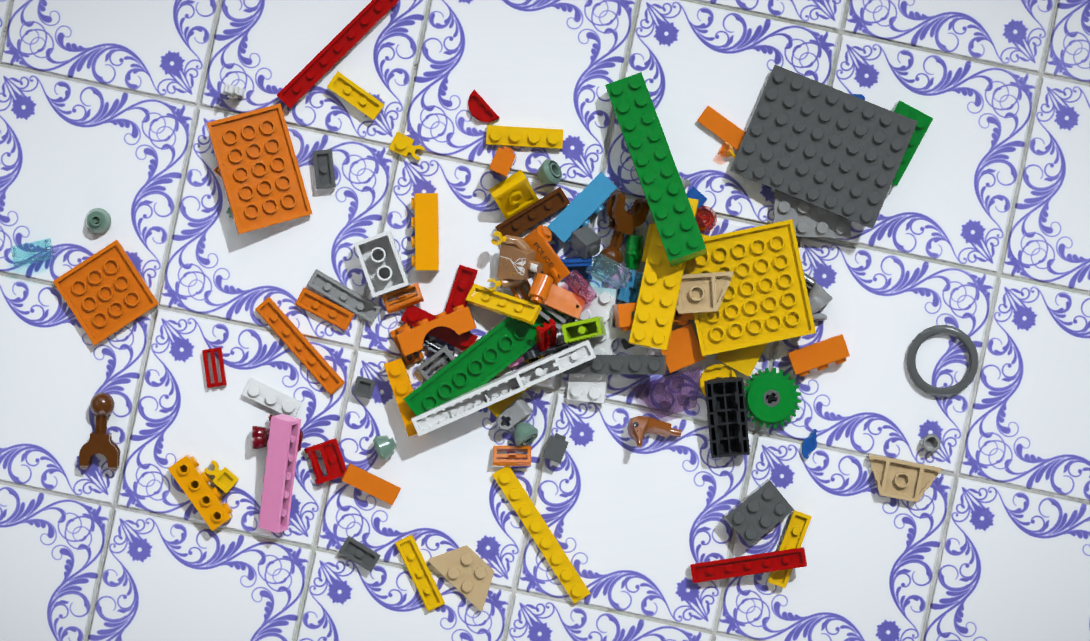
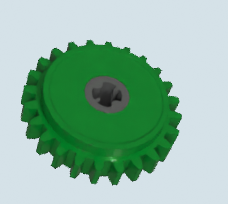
[744,368,802,428]

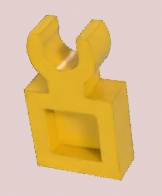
[389,132,425,160]
[204,460,239,494]

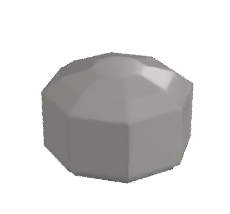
[921,434,941,452]

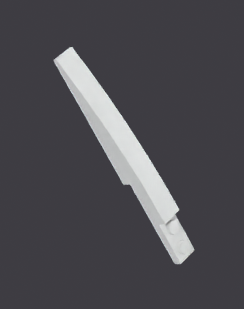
[411,339,596,436]

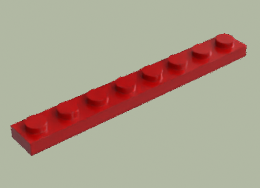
[277,0,399,109]

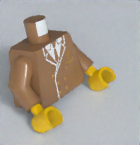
[487,231,543,291]

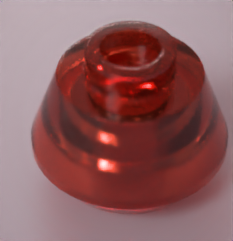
[695,206,717,232]

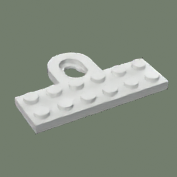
[567,285,649,404]

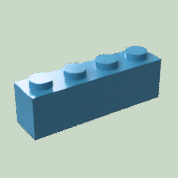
[547,172,618,243]

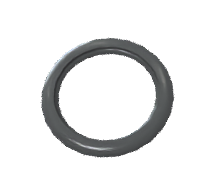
[906,325,979,397]

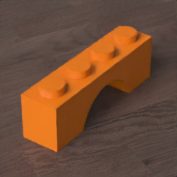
[396,304,477,356]

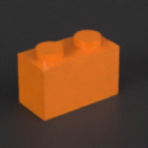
[489,146,517,178]

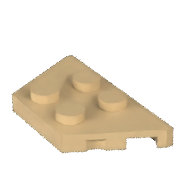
[676,271,734,314]
[868,454,942,502]
[428,545,495,611]

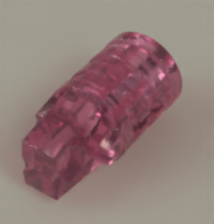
[564,270,597,304]

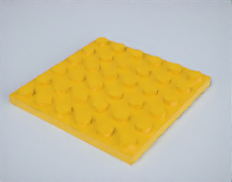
[684,219,816,356]

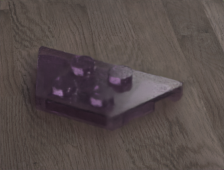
[631,365,702,419]

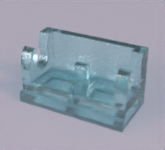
[11,238,55,267]
[585,253,633,289]

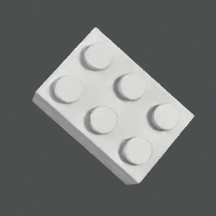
[354,230,410,298]

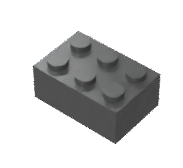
[724,479,794,546]

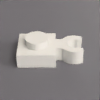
[223,84,245,99]

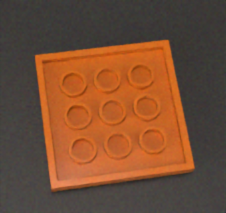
[53,240,159,346]

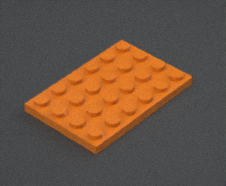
[206,103,313,235]

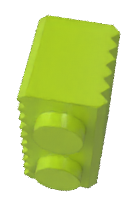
[561,316,606,343]

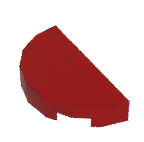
[468,89,500,123]

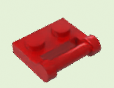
[304,438,347,485]

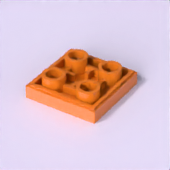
[661,323,706,373]

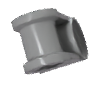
[497,396,533,430]

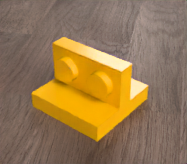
[488,170,539,220]

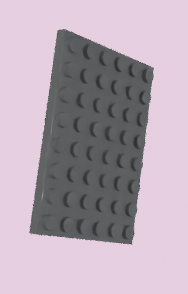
[730,65,918,229]

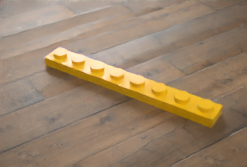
[492,466,591,604]

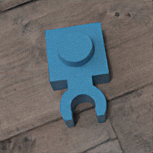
[617,269,643,303]

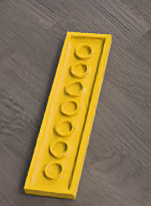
[629,198,699,351]

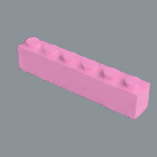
[258,414,301,533]

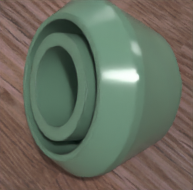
[537,159,562,184]
[85,208,111,234]
[513,422,538,446]
[373,435,397,460]

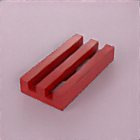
[536,319,557,352]
[202,347,227,388]

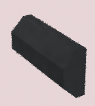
[704,377,750,458]

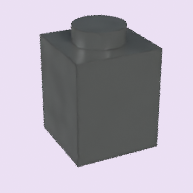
[570,225,601,259]
[542,433,569,464]

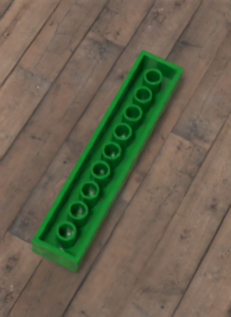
[605,72,707,266]

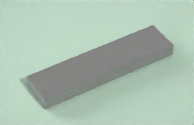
[307,269,382,324]

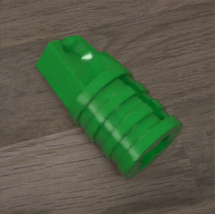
[625,235,643,269]

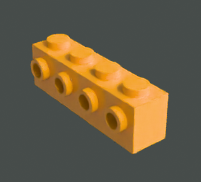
[168,454,233,531]

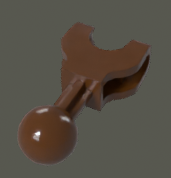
[599,191,649,271]
[79,392,121,472]

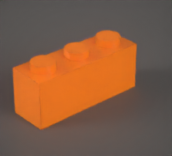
[787,334,850,377]

